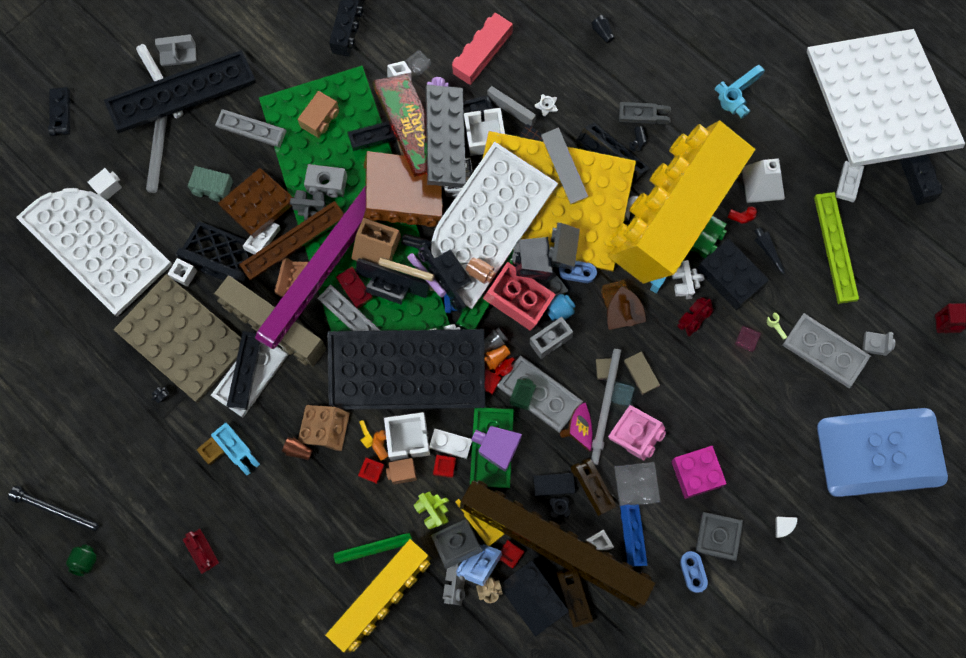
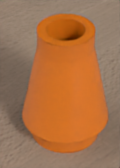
[485,345,510,371]

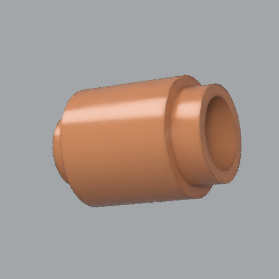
[466,257,496,284]

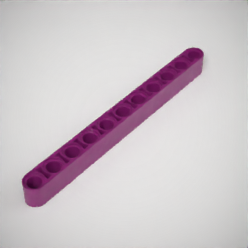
[255,187,370,349]

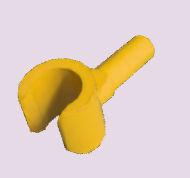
[359,420,373,449]

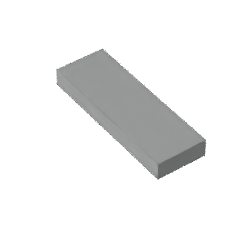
[487,86,536,127]

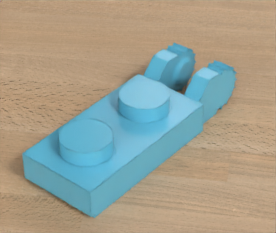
[211,423,260,475]

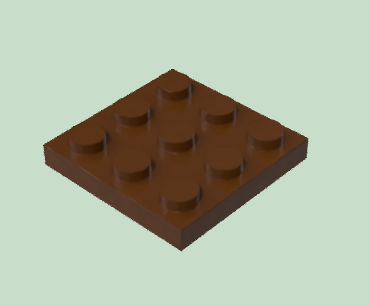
[218,168,293,238]

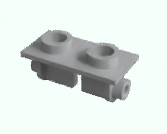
[443,563,466,606]

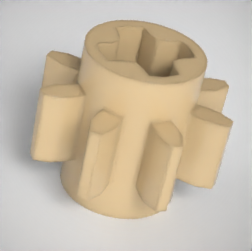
[476,577,503,603]

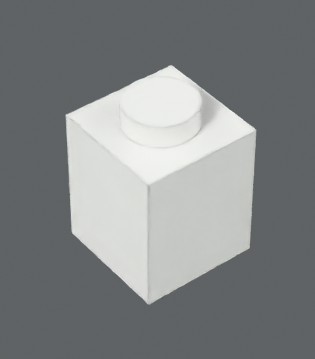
[88,168,122,200]

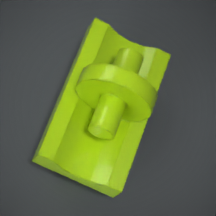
[414,492,449,529]

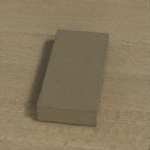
[624,351,660,395]

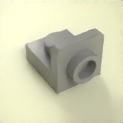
[863,331,895,356]

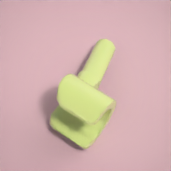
[767,313,787,340]

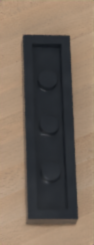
[226,331,262,410]

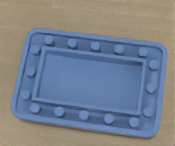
[817,408,948,497]

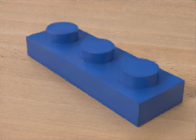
[620,505,648,567]

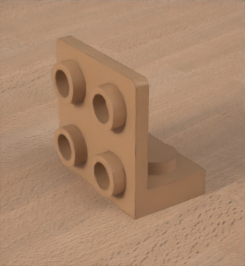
[298,405,350,451]

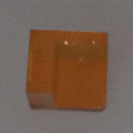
[601,280,627,308]

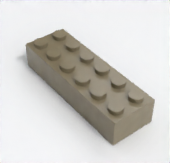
[214,275,327,367]

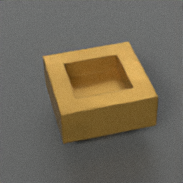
[197,437,225,465]

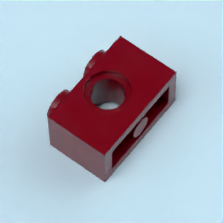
[935,303,966,333]

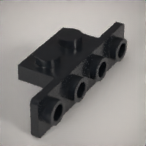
[418,243,472,313]
[356,258,429,305]

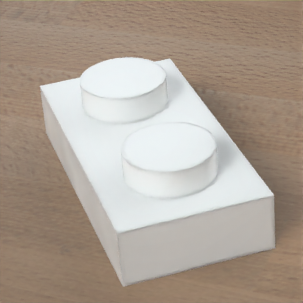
[835,161,864,202]
[243,223,280,254]
[429,429,472,459]

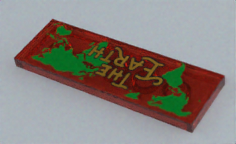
[373,73,427,177]

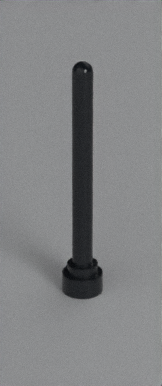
[8,485,99,531]

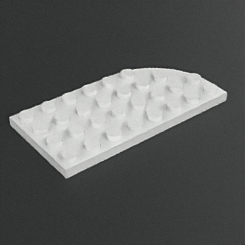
[431,142,558,309]
[16,188,172,317]

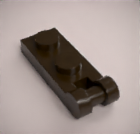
[571,458,617,516]
[556,568,593,628]

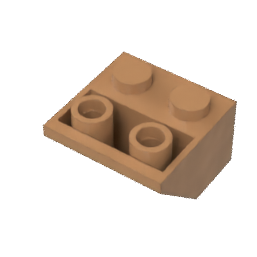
[352,218,401,268]

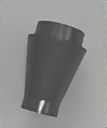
[484,328,508,353]

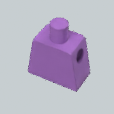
[471,426,522,472]

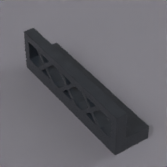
[575,122,650,187]

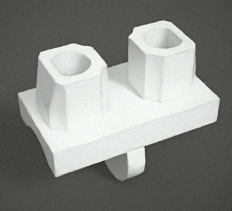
[672,260,704,299]

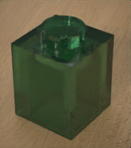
[510,378,536,411]

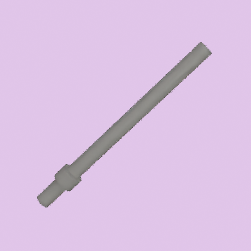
[591,349,621,465]

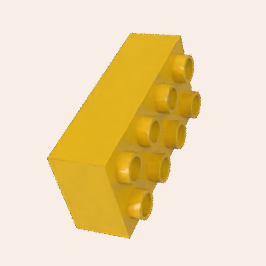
[608,120,755,284]

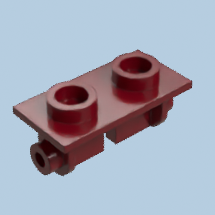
[677,297,713,337]
[183,529,219,574]

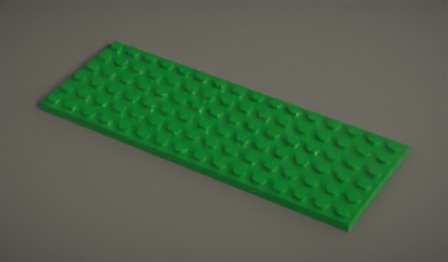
[259,66,450,331]

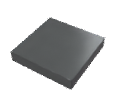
[695,512,743,561]
[431,519,483,569]

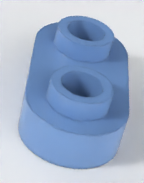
[559,261,597,283]
[680,551,708,593]

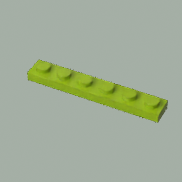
[814,192,859,304]

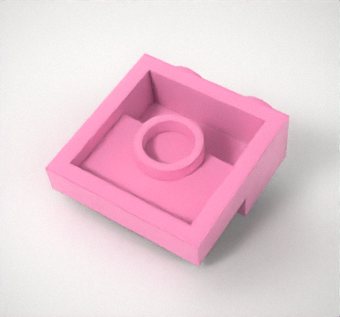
[608,405,666,461]

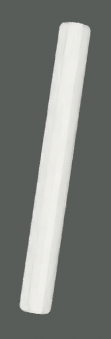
[136,44,183,118]

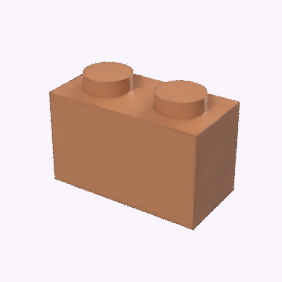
[297,91,339,138]

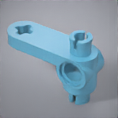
[715,65,765,119]

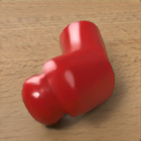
[727,207,757,224]

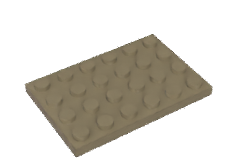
[114,274,241,403]

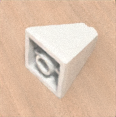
[742,159,785,203]

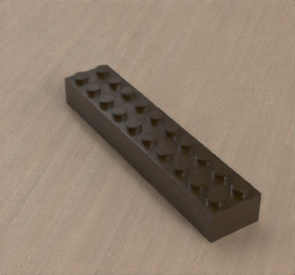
[460,480,655,609]

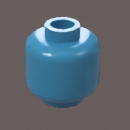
[547,294,576,321]

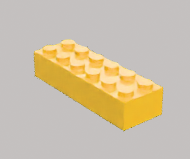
[325,539,431,653]

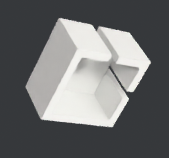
[464,108,505,156]
[384,412,430,461]

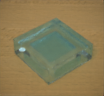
[611,382,634,407]

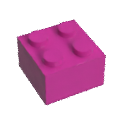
[671,446,727,499]

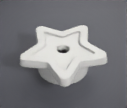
[535,94,558,116]

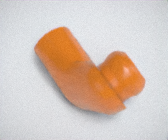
[372,430,388,460]

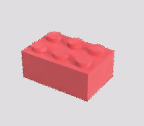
[483,262,555,331]

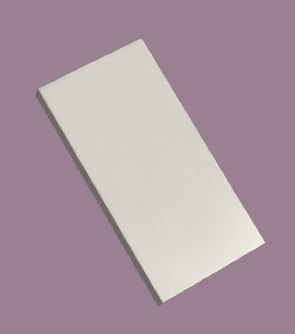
[211,343,288,417]

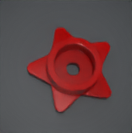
[494,357,515,376]

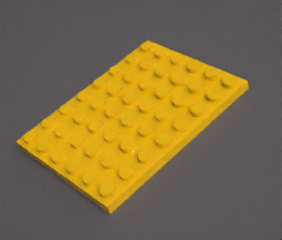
[483,131,636,272]

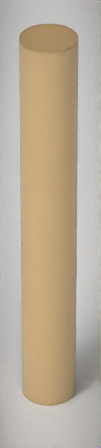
[378,258,435,282]

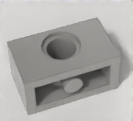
[304,164,347,198]
[530,317,573,359]

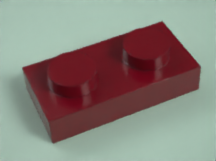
[336,267,373,309]

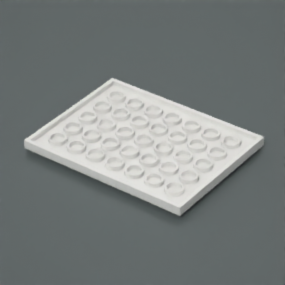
[807,29,965,167]

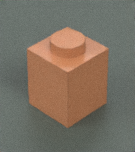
[386,458,417,485]

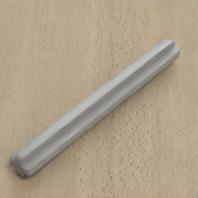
[146,116,167,193]

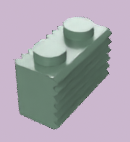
[188,166,233,201]

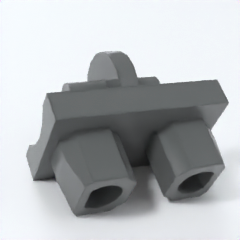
[290,190,326,221]

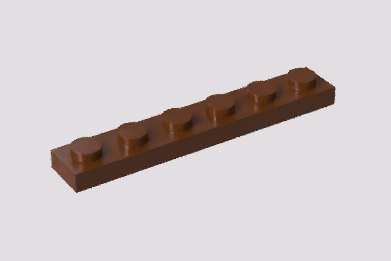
[239,201,344,281]

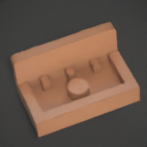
[275,258,308,297]

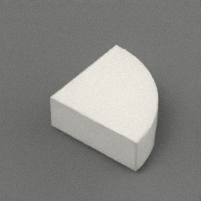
[775,517,797,538]
[586,530,614,551]

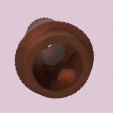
[282,437,313,460]

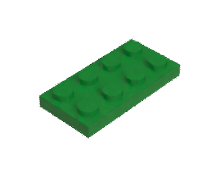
[470,408,514,489]

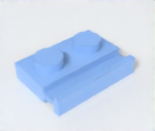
[456,544,502,586]

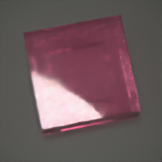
[735,326,761,352]

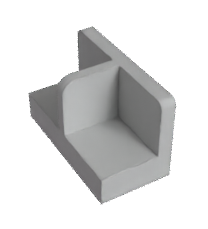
[155,34,197,66]

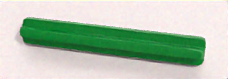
[334,533,412,564]

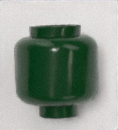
[66,544,97,576]

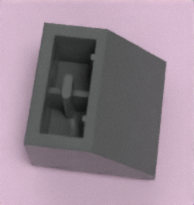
[549,222,580,270]

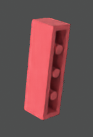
[452,13,513,85]

